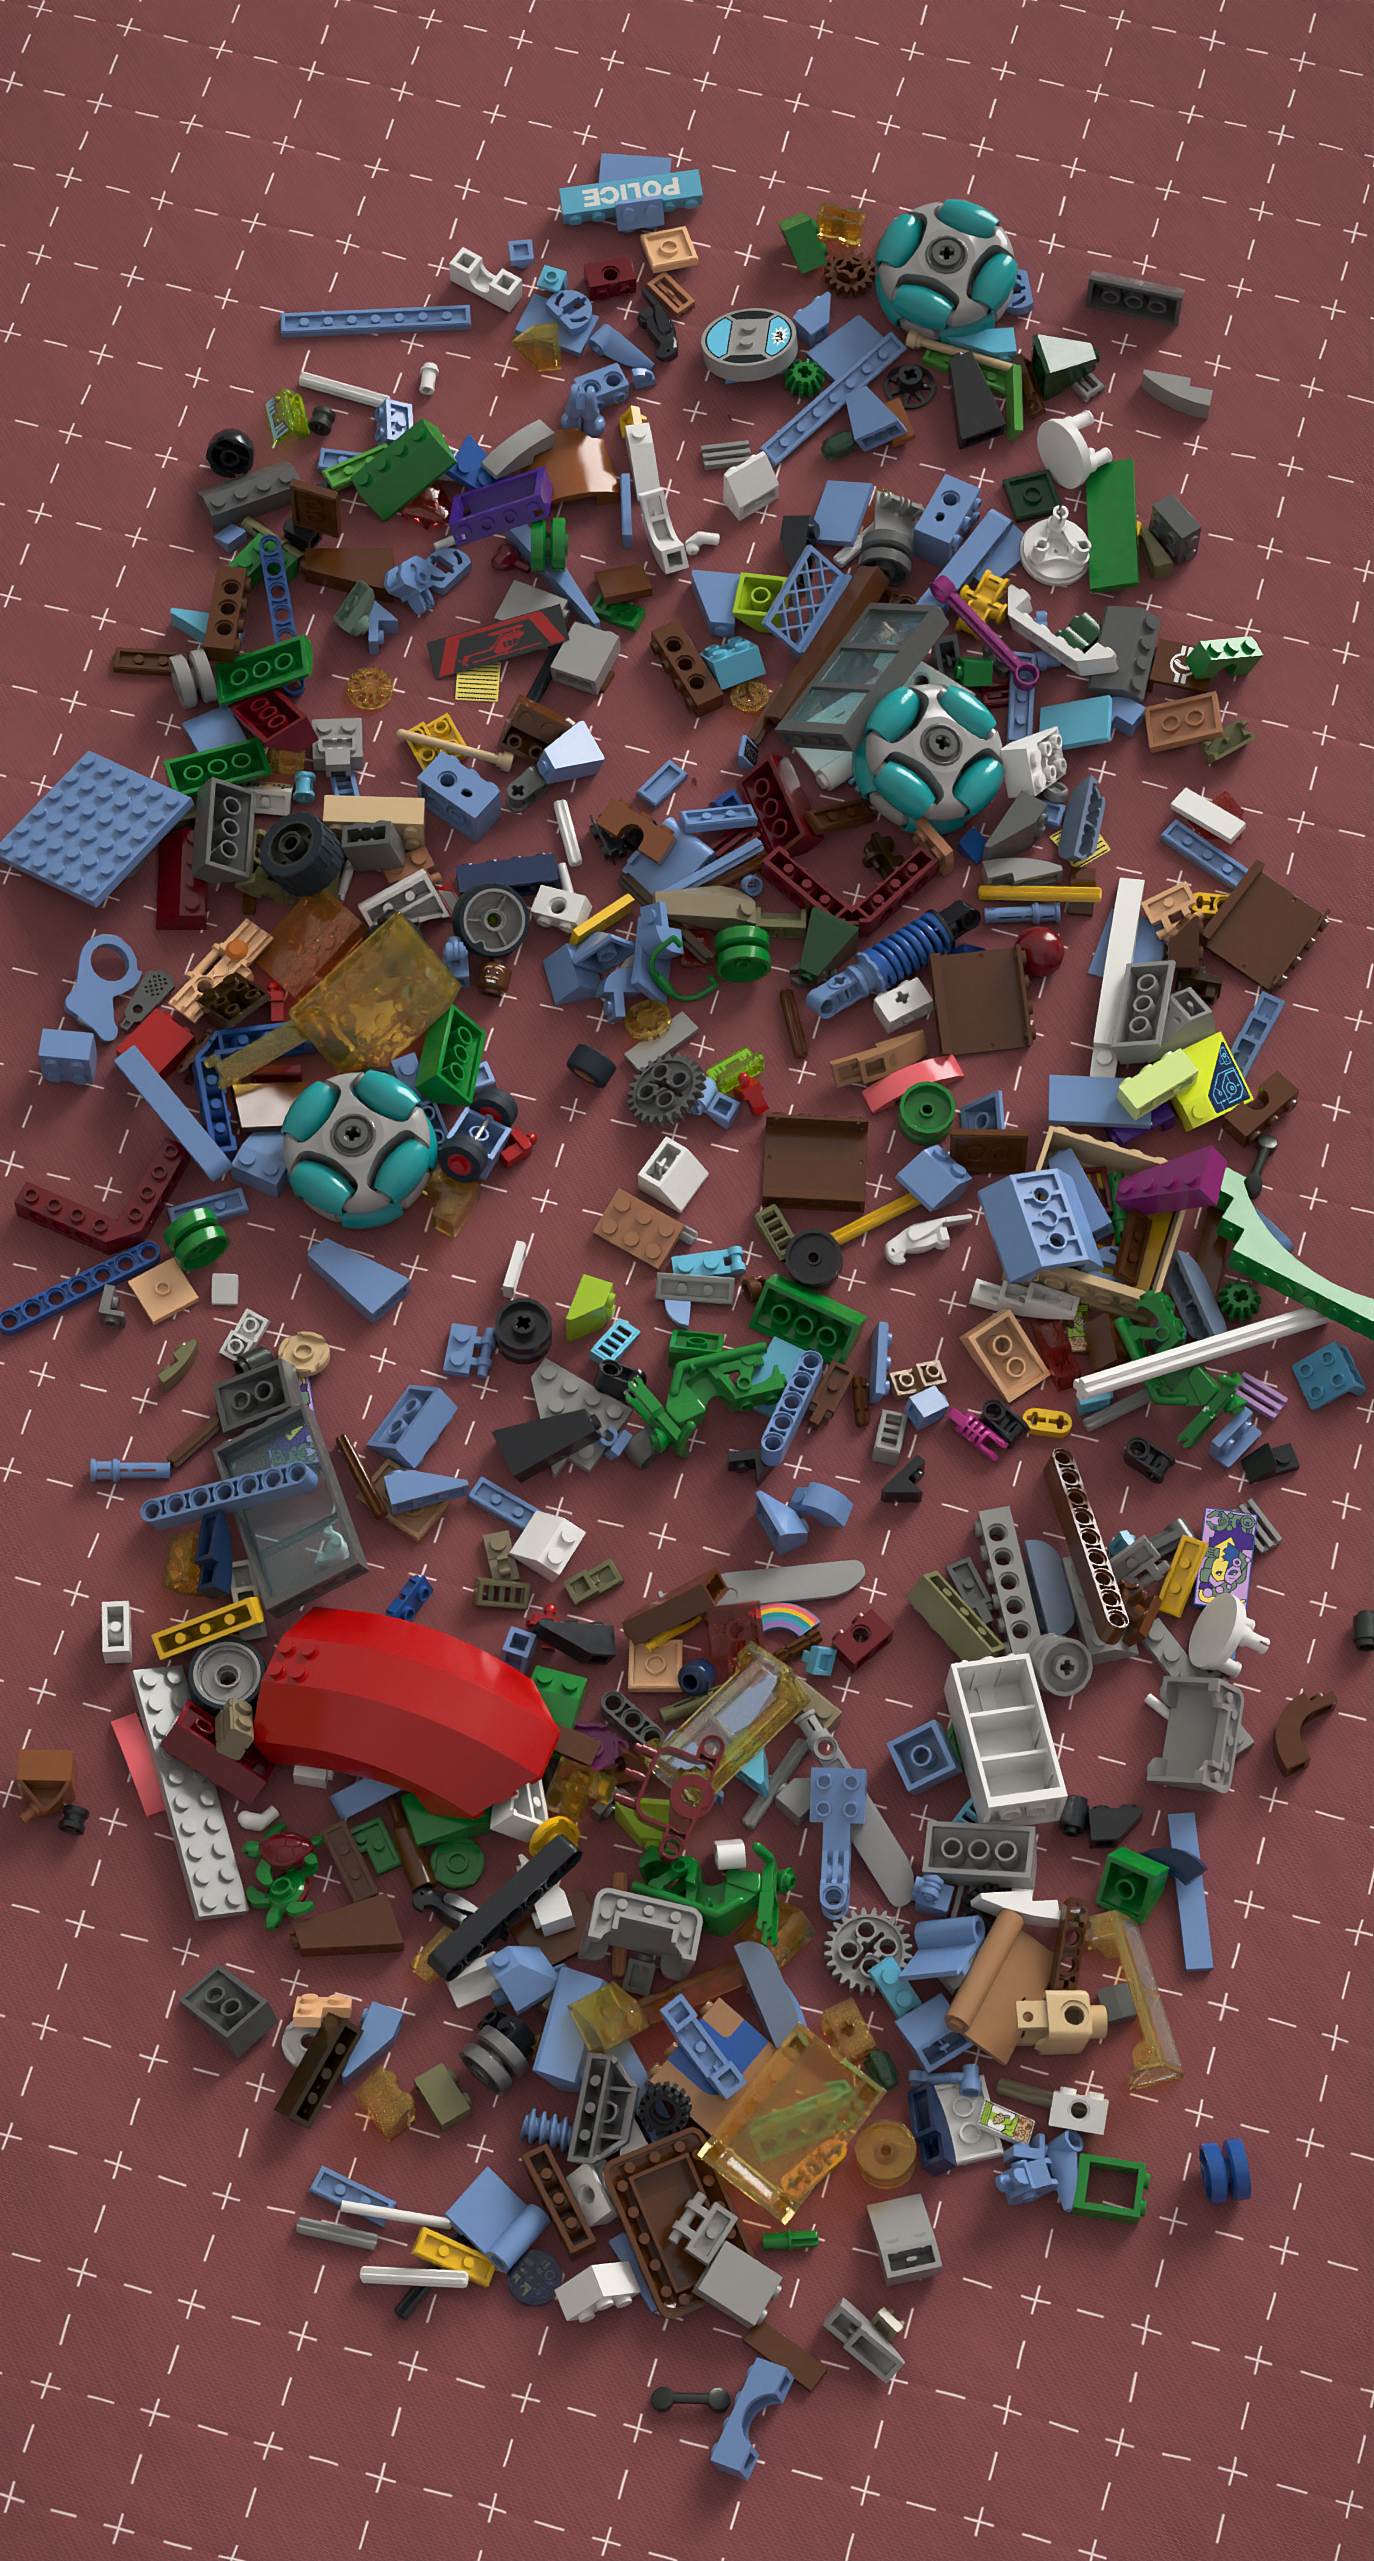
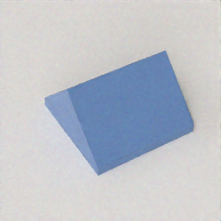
[543,943,601,1006]
[960,1090,1005,1129]

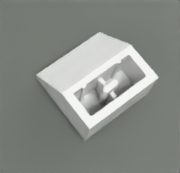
[723,451,779,521]
[638,1136,709,1214]

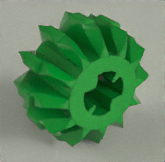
[784,358,825,399]
[1217,1279,1262,1324]

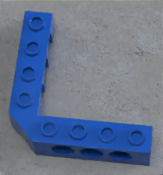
[192,1019,320,1161]

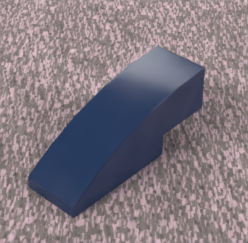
[194,1510,233,1599]
[907,2082,957,2177]

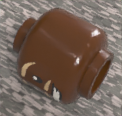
[477,958,512,998]

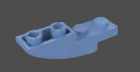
[390,1052,449,1151]

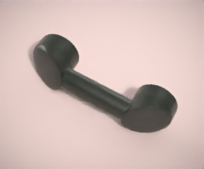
[1244,1134,1278,1199]
[651,2387,730,2413]

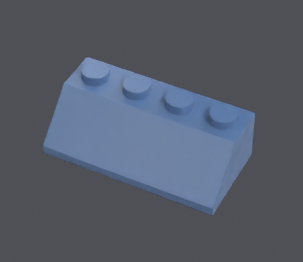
[532,1967,616,2092]

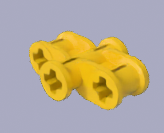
[955,569,1010,640]

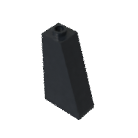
[947,351,1006,450]
[492,1408,603,1483]

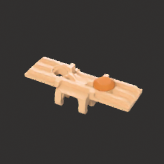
[168,918,274,1024]

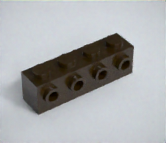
[274,2012,364,2129]

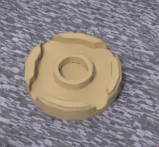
[278,1331,331,1377]

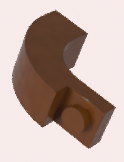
[1273,1691,1338,1778]

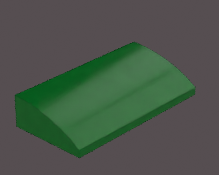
[214,634,313,707]

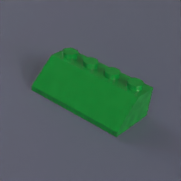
[350,418,458,522]
[163,737,272,797]
[415,1003,486,1106]
[749,1273,868,1365]

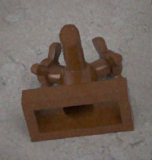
[1117,1579,1162,1647]

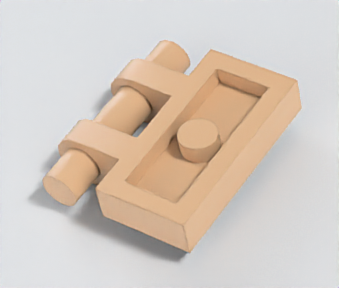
[1141,881,1205,941]

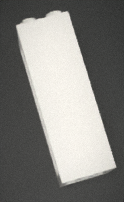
[944,1653,1068,1826]

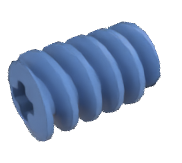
[520,2108,575,2153]

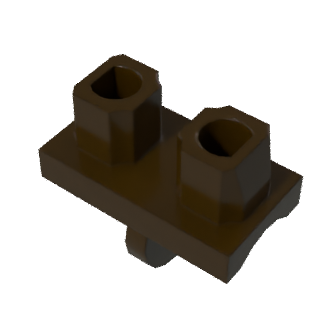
[862,832,905,880]
[1175,963,1223,1005]

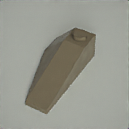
[653,885,756,932]

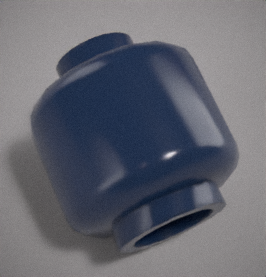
[677,1658,717,1696]

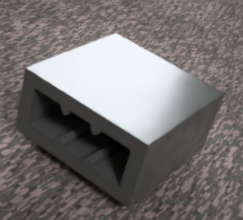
[1149,493,1202,565]
[341,820,405,872]

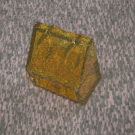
[355,2065,416,2142]

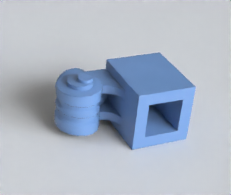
[442,936,470,990]
[911,1875,955,1919]

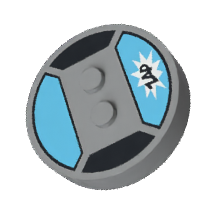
[701,308,798,381]

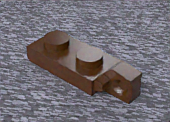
[1013,353,1046,419]
[808,1360,856,1431]

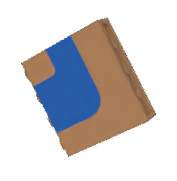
[644,1997,794,2150]

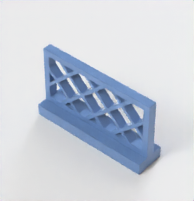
[761,545,853,660]

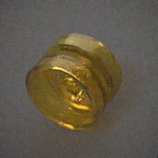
[855,2119,917,2189]

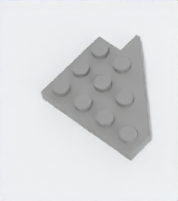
[531,1358,633,1478]

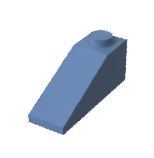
[384,1470,469,1515]

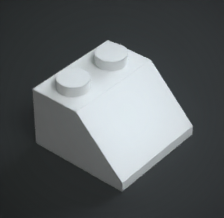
[509,1510,586,1583]

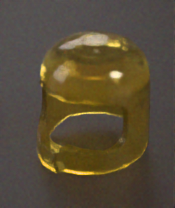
[267,747,306,775]

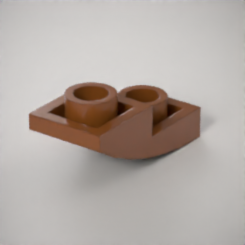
[884,397,916,447]

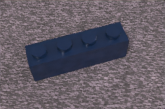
[455,853,559,897]

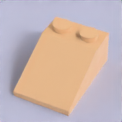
[959,1309,1051,1403]

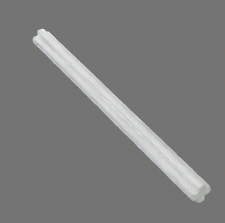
[1073,1307,1334,1401]

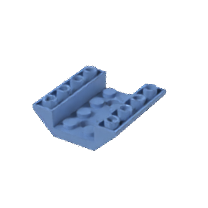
[977,1168,1104,1285]

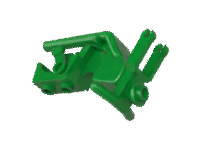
[1113,1290,1248,1448]
[626,1342,787,1459]
[631,1842,796,1948]

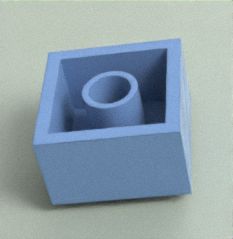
[38,1028,98,1085]
[886,1720,963,1796]

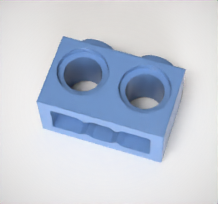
[574,363,629,411]

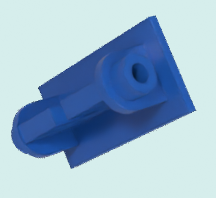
[385,1575,434,1622]

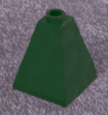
[1031,334,1100,401]
[799,907,859,985]

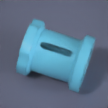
[293,771,316,804]

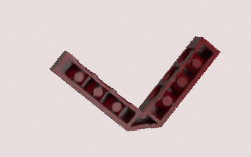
[761,844,939,937]
[14,1137,191,1255]

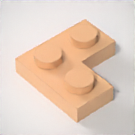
[293,1994,352,2028]

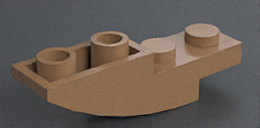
[830,1029,929,1088]

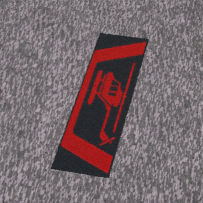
[426,604,570,679]

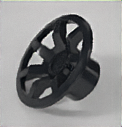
[884,364,936,409]

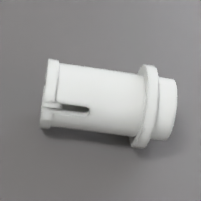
[419,362,439,395]

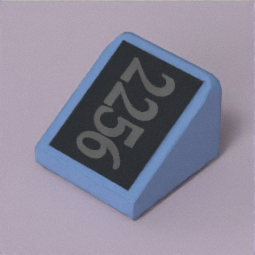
[737,735,759,770]

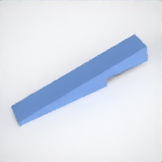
[505,524,600,630]

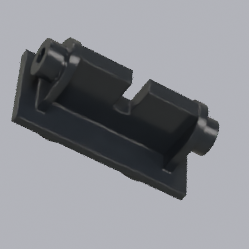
[589,814,628,866]

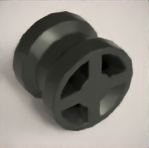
[308,406,336,436]

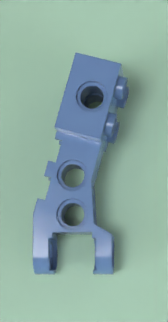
[810,1767,867,1923]

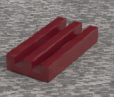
[979,681,1009,709]
[709,826,761,860]
[250,1064,302,1084]
[1083,1166,1113,1217]

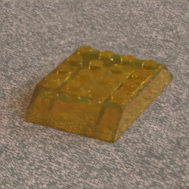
[287,910,462,1075]
[697,2022,887,2225]

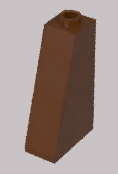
[301,548,394,603]
[622,1567,729,1646]
[290,1893,404,1957]

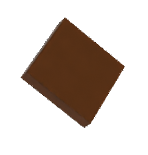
[594,563,653,605]

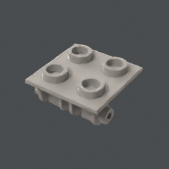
[874,490,925,541]

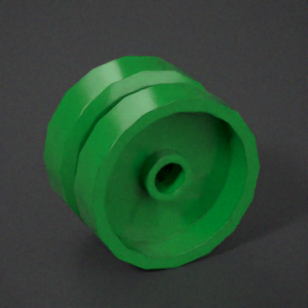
[531,517,568,572]
[714,925,771,983]
[897,1081,956,1146]
[163,1208,230,1271]

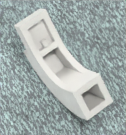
[638,487,689,574]

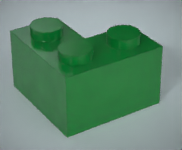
[778,212,829,274]
[228,533,298,594]

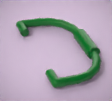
[649,935,719,1002]

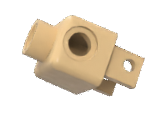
[1014,1990,1108,2055]

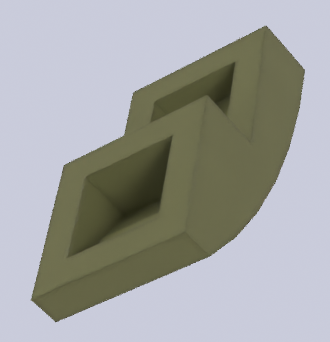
[563,1558,625,1605]

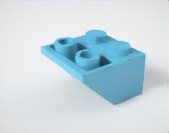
[699,636,766,690]

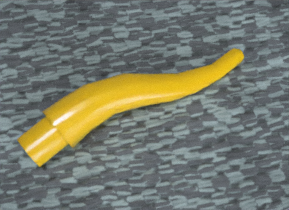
[643,1616,702,1653]

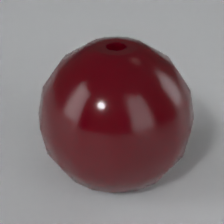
[1014,926,1065,978]

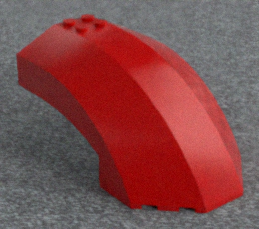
[253,1606,561,1820]

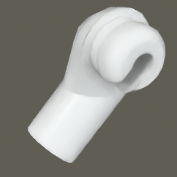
[684,531,720,556]
[238,1805,280,1831]

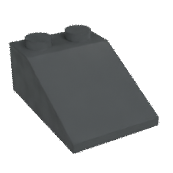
[981,790,1049,869]
[212,1358,304,1434]
[178,1964,278,2058]

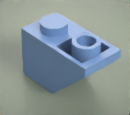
[792,291,831,349]

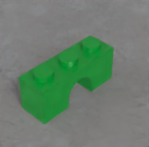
[1184,636,1263,679]

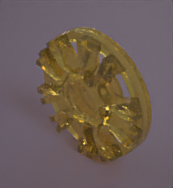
[347,666,393,710]
[624,1000,672,1041]

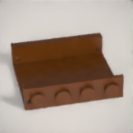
[1199,859,1331,993]
[927,944,1036,1056]
[762,1112,869,1213]

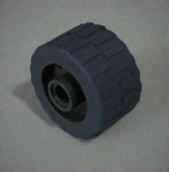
[259,812,344,897]

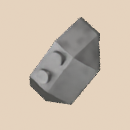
[567,2052,640,2165]

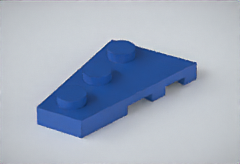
[445,434,508,490]

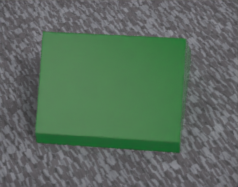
[668,1329,725,1367]

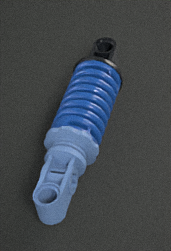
[806,900,981,1019]

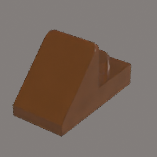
[1068,866,1096,917]
[597,1745,656,1789]

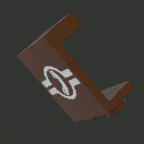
[1147,638,1211,695]

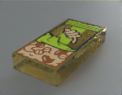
[1064,1303,1091,1356]

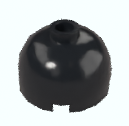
[206,428,255,478]

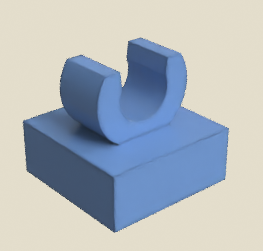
[508,239,534,269]
[597,1427,633,1461]

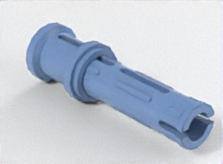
[984,901,1061,925]
[90,1458,171,1482]

